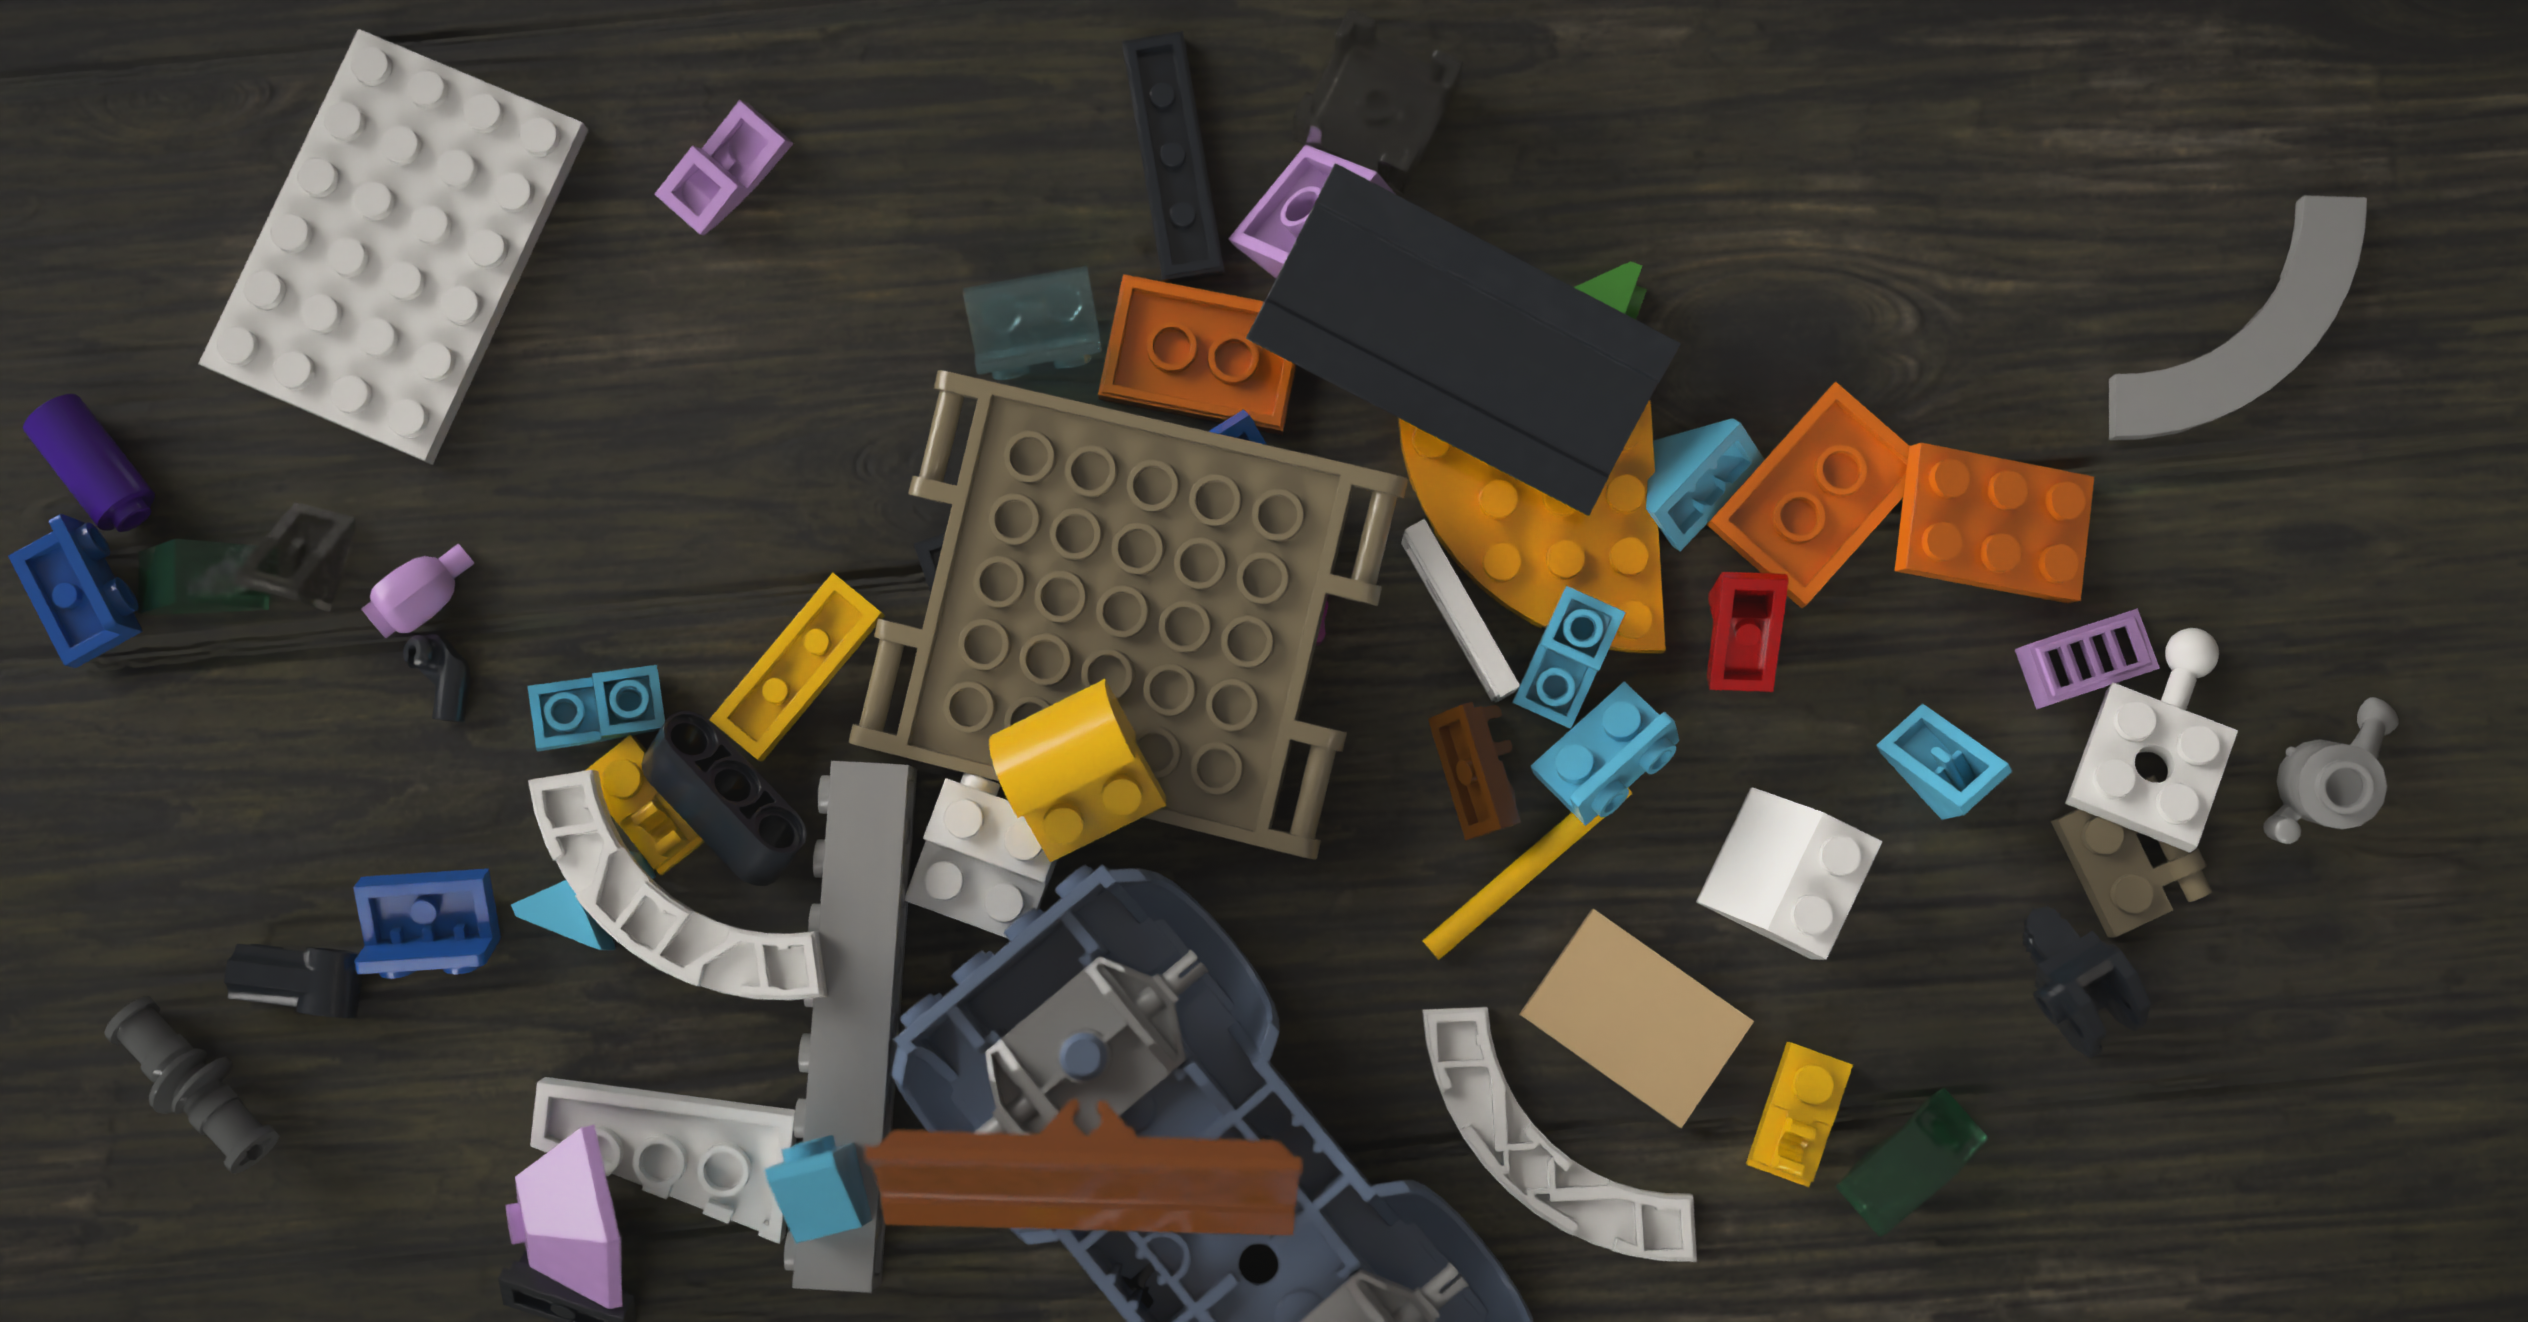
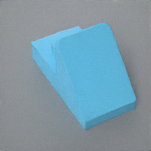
[511,851,656,950]

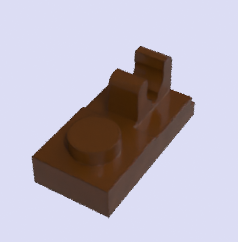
[1428,702,1521,841]

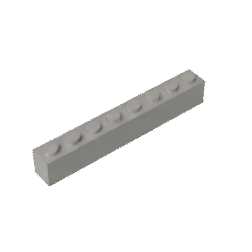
[784,761,918,1293]

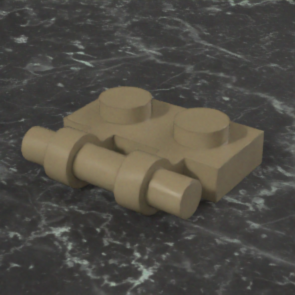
[2051,775,2213,938]

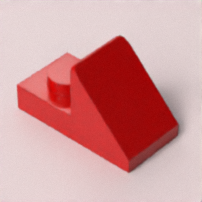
[1707,572,1789,692]

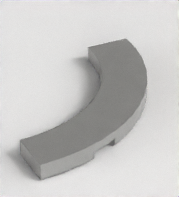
[2109,196,2367,440]

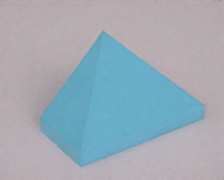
[1646,418,1765,551]

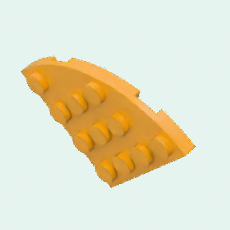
[1398,400,1666,653]

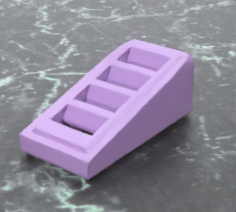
[2015,608,2160,709]

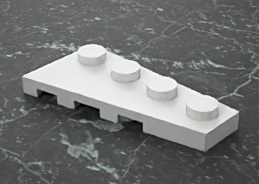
[530,1077,796,1244]

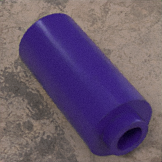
[23,394,155,532]

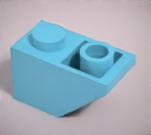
[765,1135,872,1243]

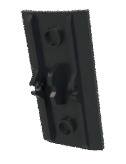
[1246,163,1681,516]

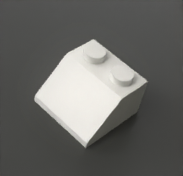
[1696,787,1882,959]

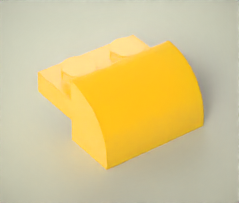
[989,679,1166,862]

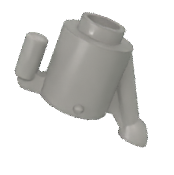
[2263,697,2399,844]

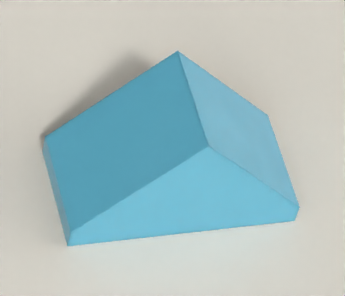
[1876,703,2012,820]

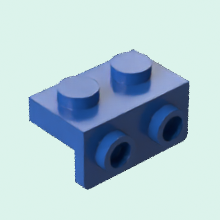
[8,514,143,668]
[353,868,501,979]

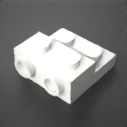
[905,773,1058,938]

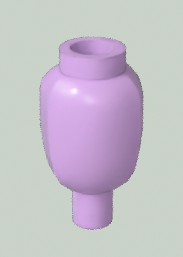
[361,543,474,638]

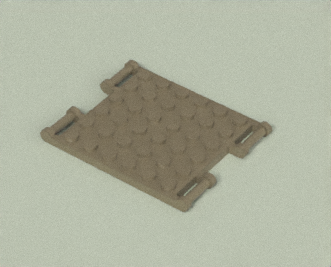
[848,370,1408,859]

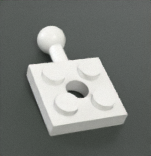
[2065,628,2238,853]

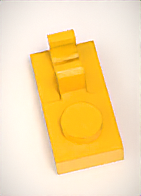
[585,735,704,875]
[1746,1042,1853,1187]

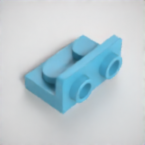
[1531,681,1679,826]

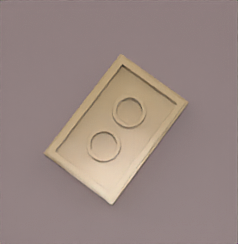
[1519,909,1754,1128]

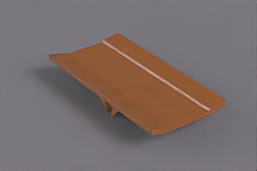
[864,1099,1302,1235]

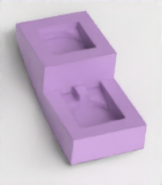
[655,100,793,236]

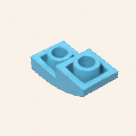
[1512,586,1626,729]
[527,665,665,751]

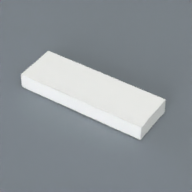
[1401,519,1520,703]

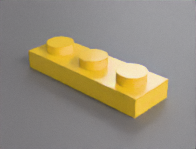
[709,573,885,762]

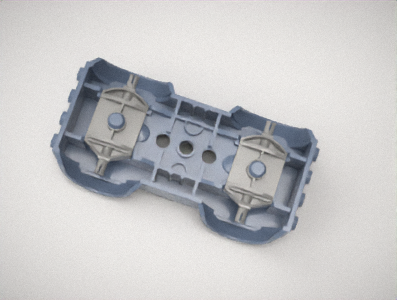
[892,865,1534,1322]

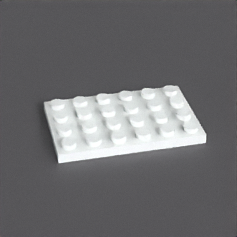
[198,29,589,465]

